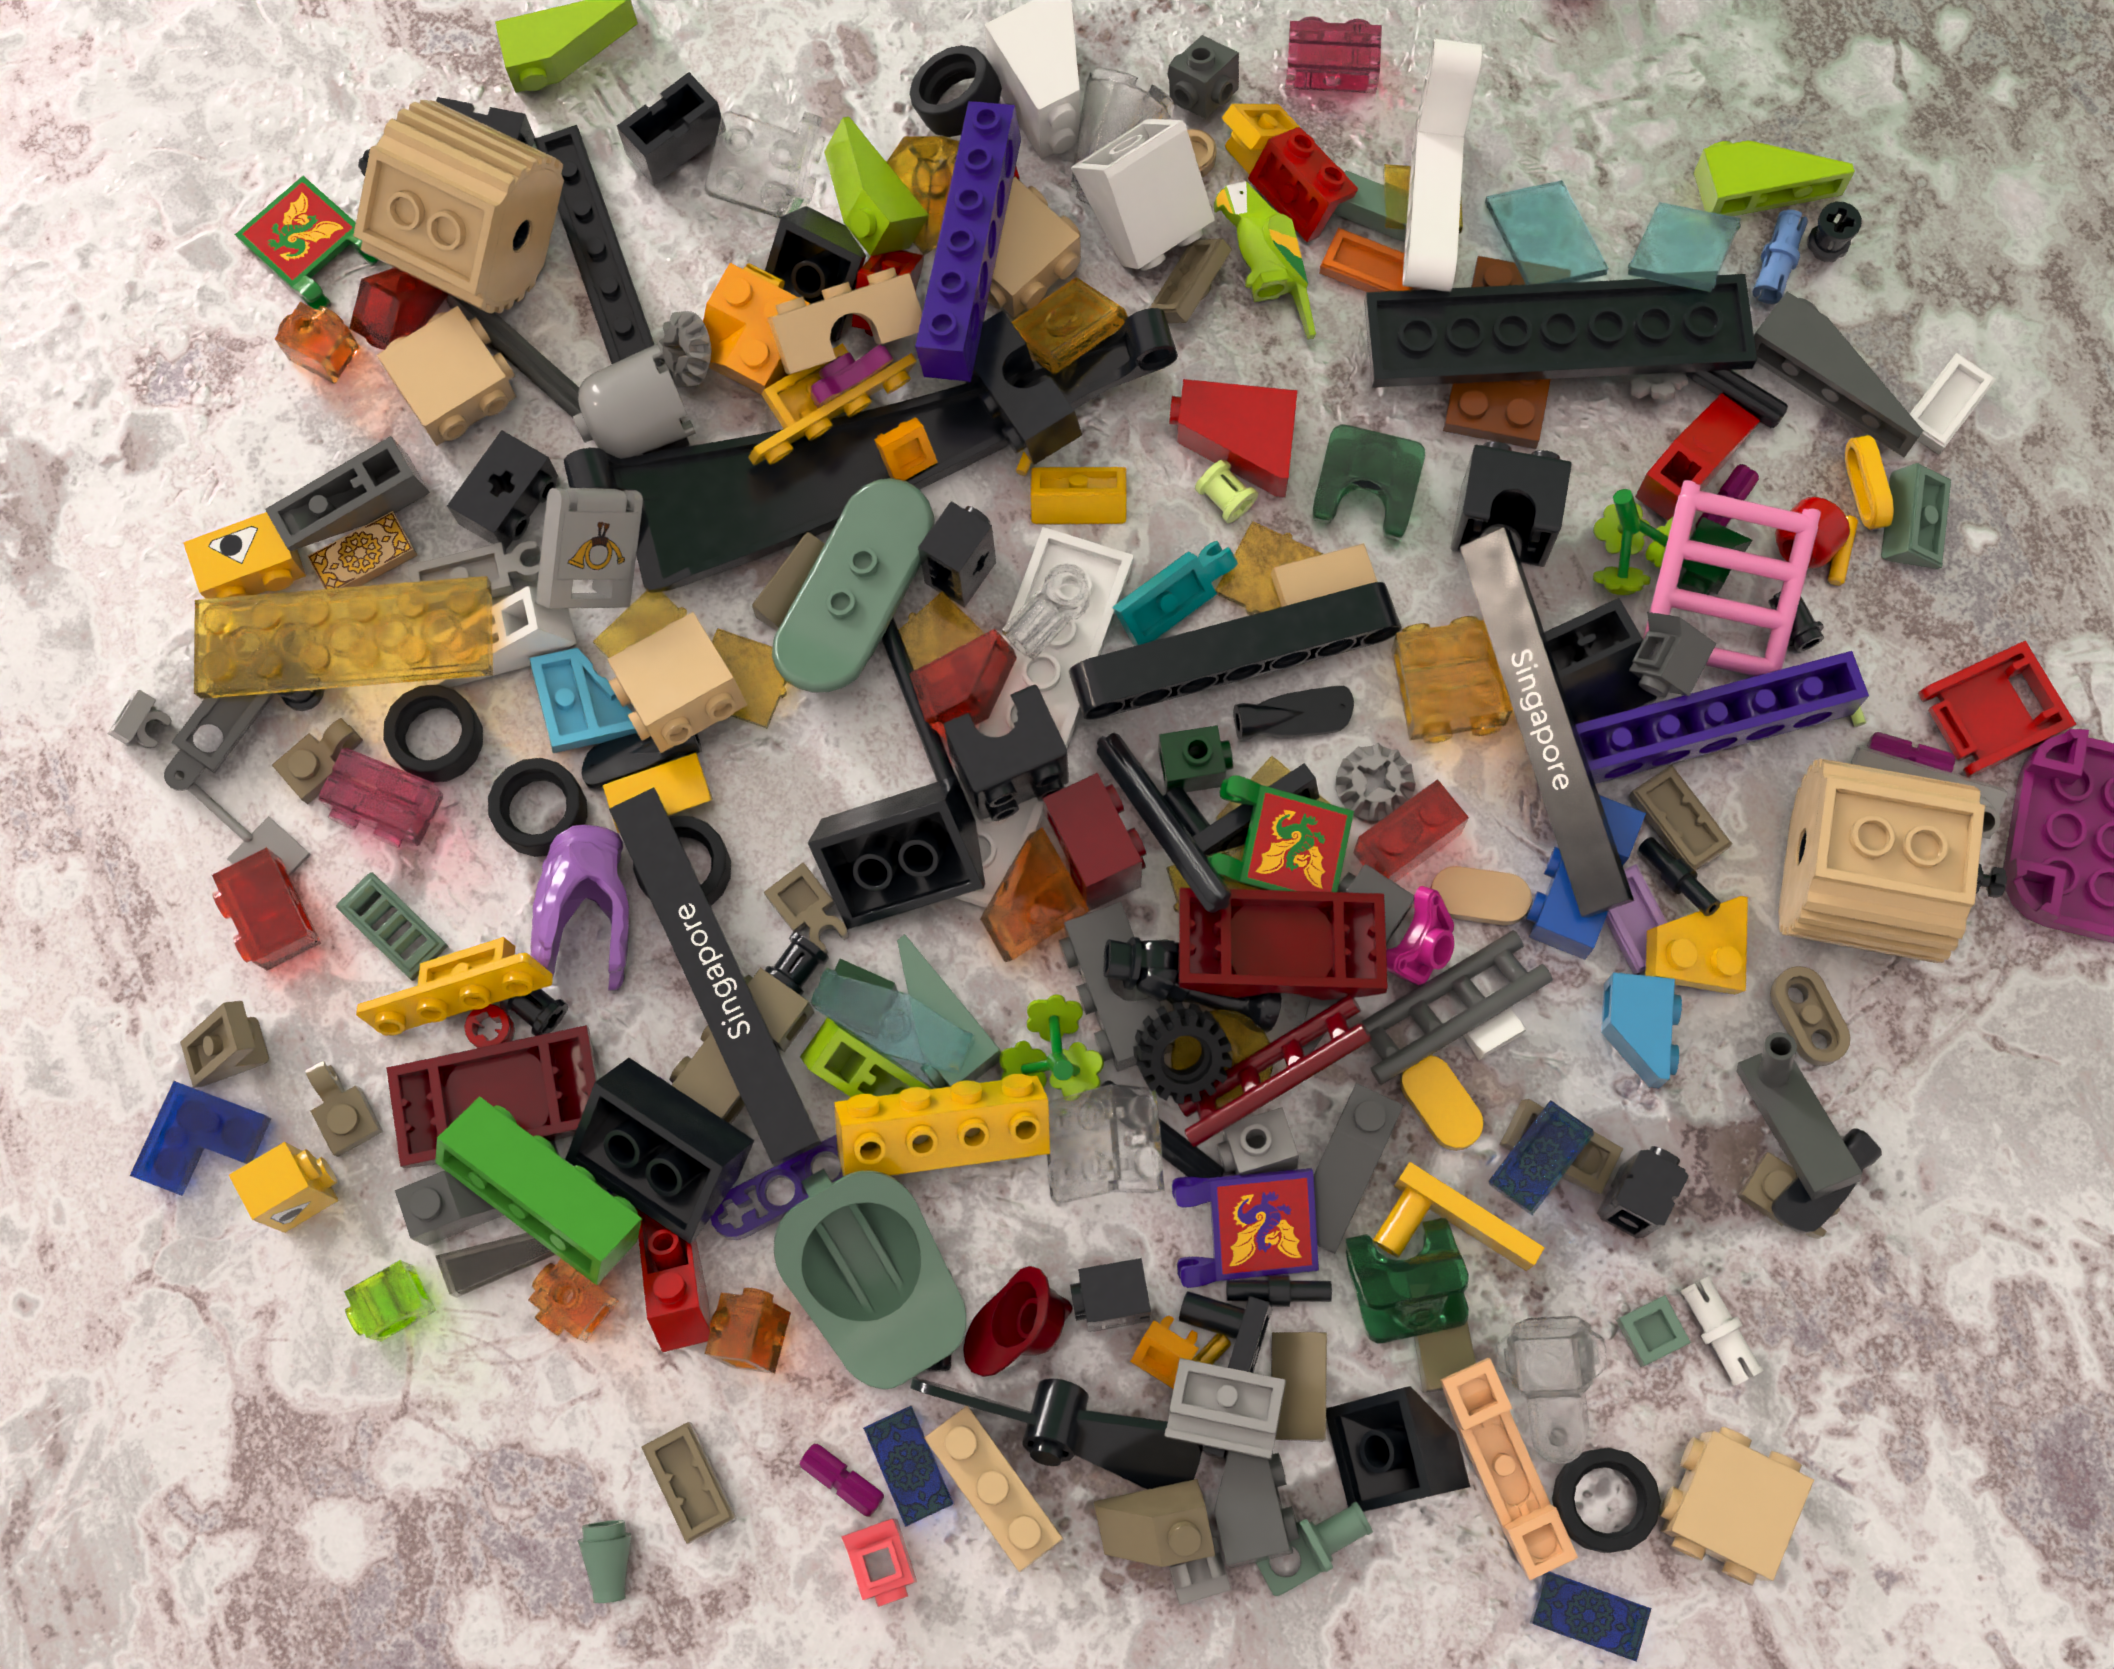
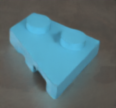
[529,648,637,753]

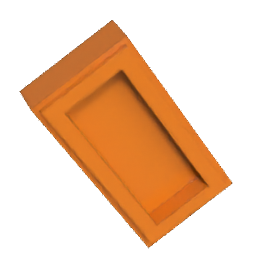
[1319,227,1414,292]

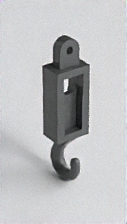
[164,624,297,791]

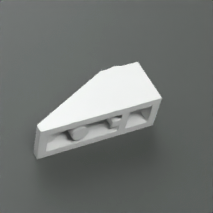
[420,586,576,688]

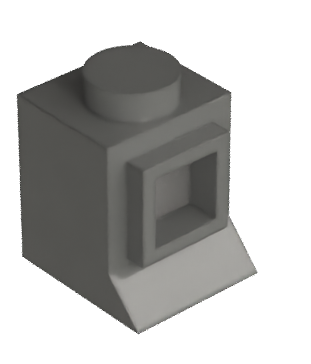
[1629,612,1717,698]

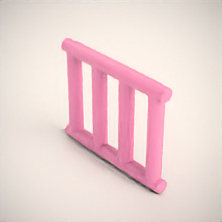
[1643,480,1821,676]

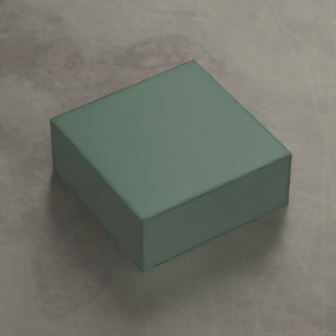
[1616,1295,1691,1367]

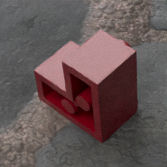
[1042,773,1147,912]

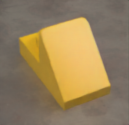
[1222,104,1300,175]

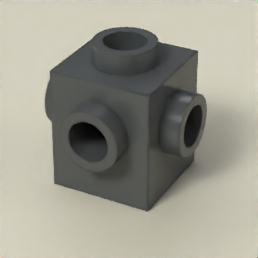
[1167,35,1239,119]

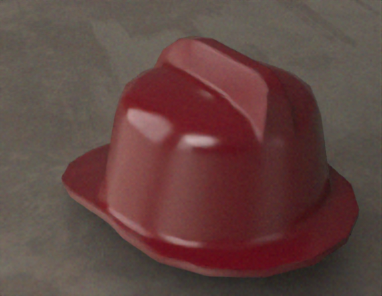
[963,1266,1073,1377]

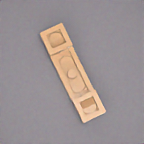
[1440,1358,1578,1580]

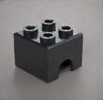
[1450,441,1572,567]
[944,685,1069,821]

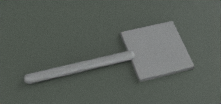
[175,772,311,897]

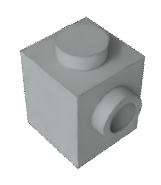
[1216,1107,1299,1175]

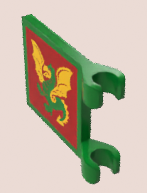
[234,175,379,313]
[1207,775,1354,892]

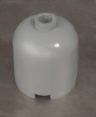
[573,344,696,459]

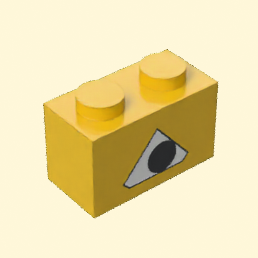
[183,512,306,610]
[229,1142,339,1233]

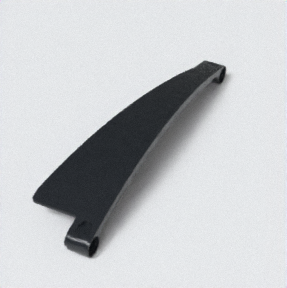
[564,308,1178,593]

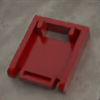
[1918,640,2077,778]

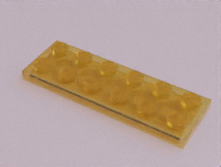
[194,576,493,699]

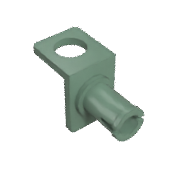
[1256,1502,1373,1596]

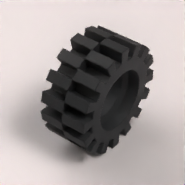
[1133,1002,1233,1104]

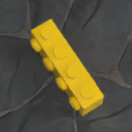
[834,1074,1050,1176]

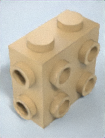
[988,177,1081,318]
[377,306,516,446]
[607,612,747,753]
[1659,1427,1814,1586]

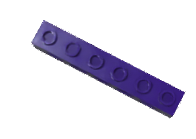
[915,101,1021,382]
[1575,651,1869,784]

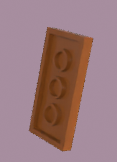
[1443,256,1570,449]

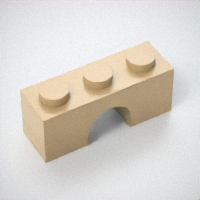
[767,267,922,374]
[924,1406,1064,1572]

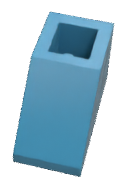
[1601,972,1682,1089]

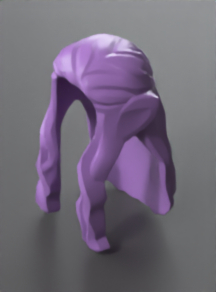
[530,825,629,991]

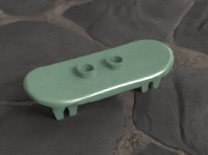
[772,478,935,693]

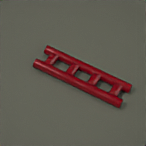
[1178,994,1372,1147]

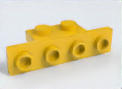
[748,343,917,465]
[356,937,553,1036]

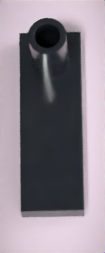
[1163,763,1320,857]
[1179,1291,1273,1461]

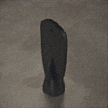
[1233,686,1354,740]
[581,733,702,788]
[1771,1128,1882,1233]

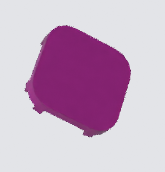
[2003,729,2114,943]

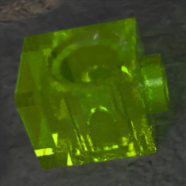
[344,1260,436,1342]

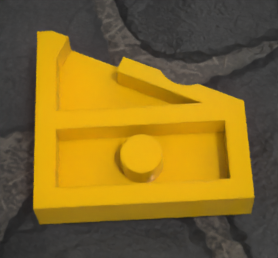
[1645,896,1748,995]

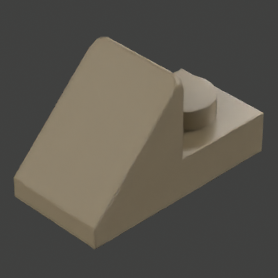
[180,1001,269,1088]

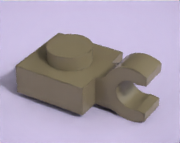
[272,718,363,804]
[305,1061,383,1157]

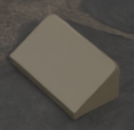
[752,532,825,631]
[1271,1332,1327,1442]

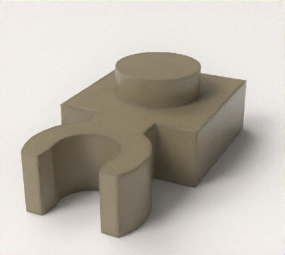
[764,862,849,954]
[1738,1152,1840,1239]

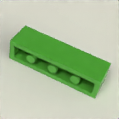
[435,1096,642,1285]

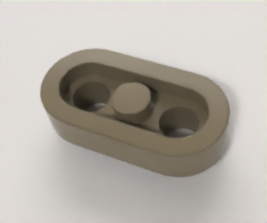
[1770,966,1850,1066]

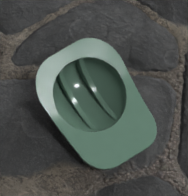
[774,1168,966,1389]

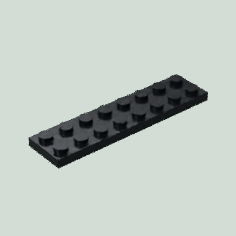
[1364,274,1757,388]

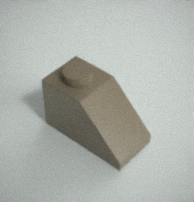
[1094,1479,1216,1567]

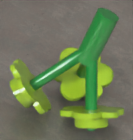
[1593,489,1691,595]
[999,994,1104,1102]

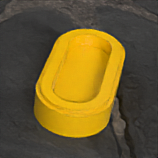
[1845,435,1894,530]
[1400,1055,1483,1151]

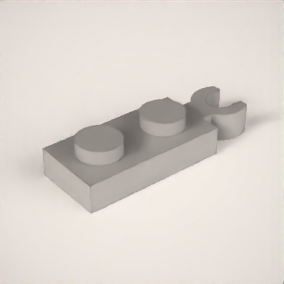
[407,541,541,615]

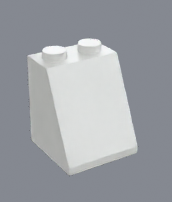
[984,0,1081,159]
[1071,119,1215,271]

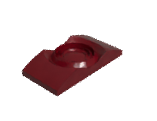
[1179,887,1388,1000]
[386,1025,598,1168]

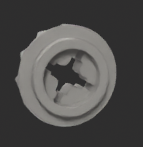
[659,311,711,387]
[1336,743,1416,821]

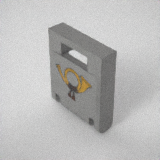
[535,488,643,609]

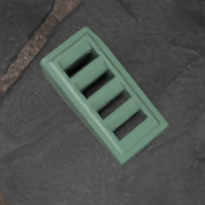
[336,872,448,981]

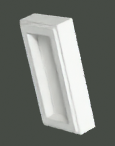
[1910,353,1996,455]

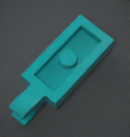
[1112,541,1238,646]

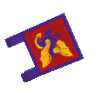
[1172,1168,1319,1288]

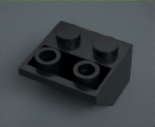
[1544,598,1657,724]

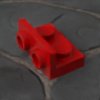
[1248,127,1358,242]

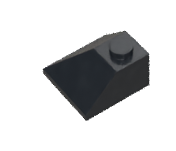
[765,206,866,342]
[1326,1386,1470,1512]

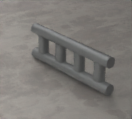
[1350,930,1553,1085]

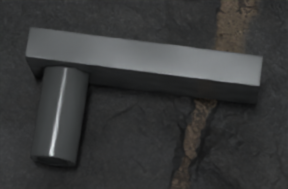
[1736,1032,1862,1201]

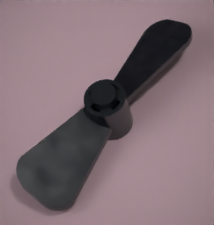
[910,1377,1203,1490]

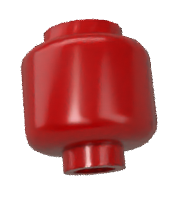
[1775,497,1850,569]

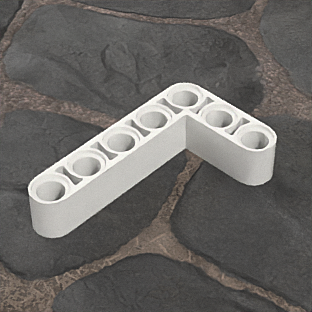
[1402,38,1482,292]

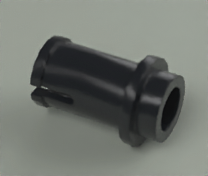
[1768,591,1824,652]

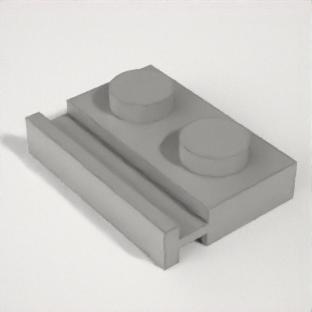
[1164,1358,1286,1460]

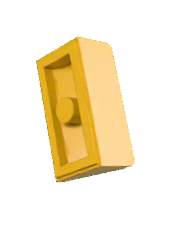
[1031,467,1126,524]
[603,753,713,833]

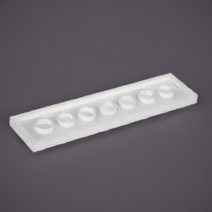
[953,527,1134,915]

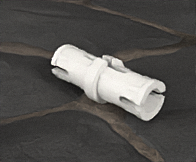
[1680,1275,1764,1386]

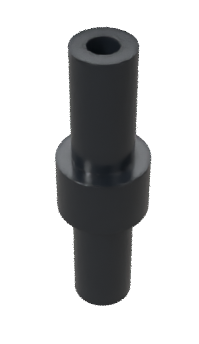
[1638,837,1721,916]
[1226,1275,1332,1307]

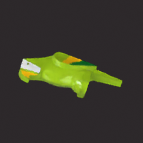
[1214,181,1316,340]

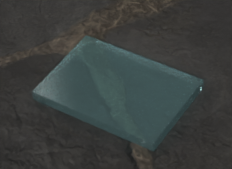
[1485,180,1609,285]
[1628,202,1741,292]

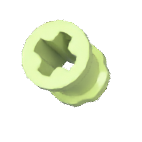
[1195,460,1259,523]

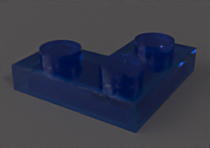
[130,1081,272,1196]

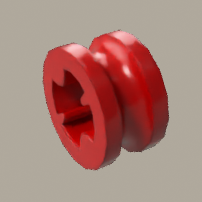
[464,1004,515,1048]

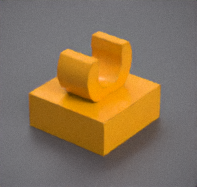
[874,417,938,481]
[1130,1315,1199,1389]

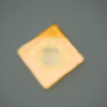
[1011,277,1128,375]

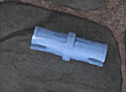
[1752,209,1808,304]

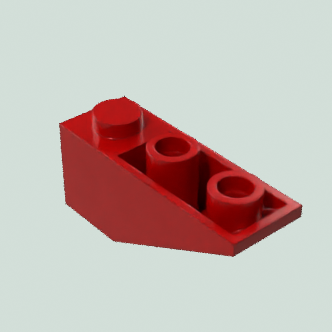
[1635,393,1760,521]
[635,1208,713,1353]

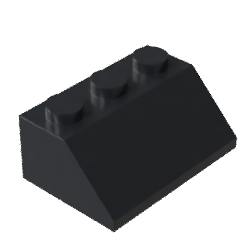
[808,776,985,930]
[565,1058,755,1244]

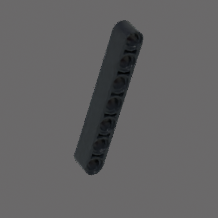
[1068,582,1402,720]

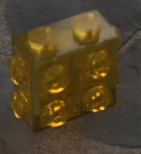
[1391,616,1513,744]

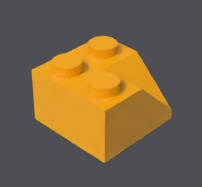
[703,263,811,395]

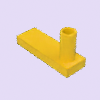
[1372,1162,1545,1271]

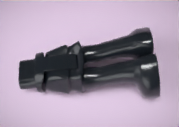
[1103,937,1282,1033]

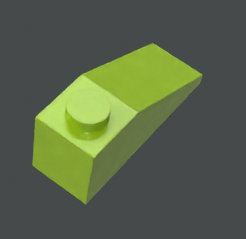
[495,0,638,93]
[824,116,929,256]
[1694,140,1855,221]
[800,1016,934,1097]

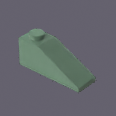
[897,934,1001,1088]

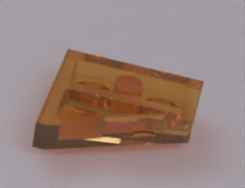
[980,827,1090,962]

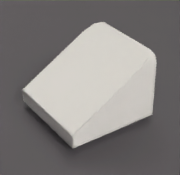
[1452,992,1526,1061]

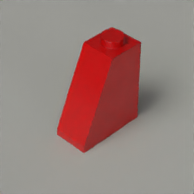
[1169,379,1298,497]

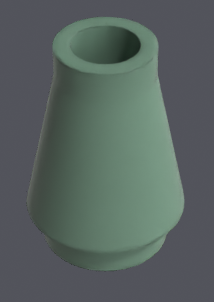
[578,1520,631,1603]

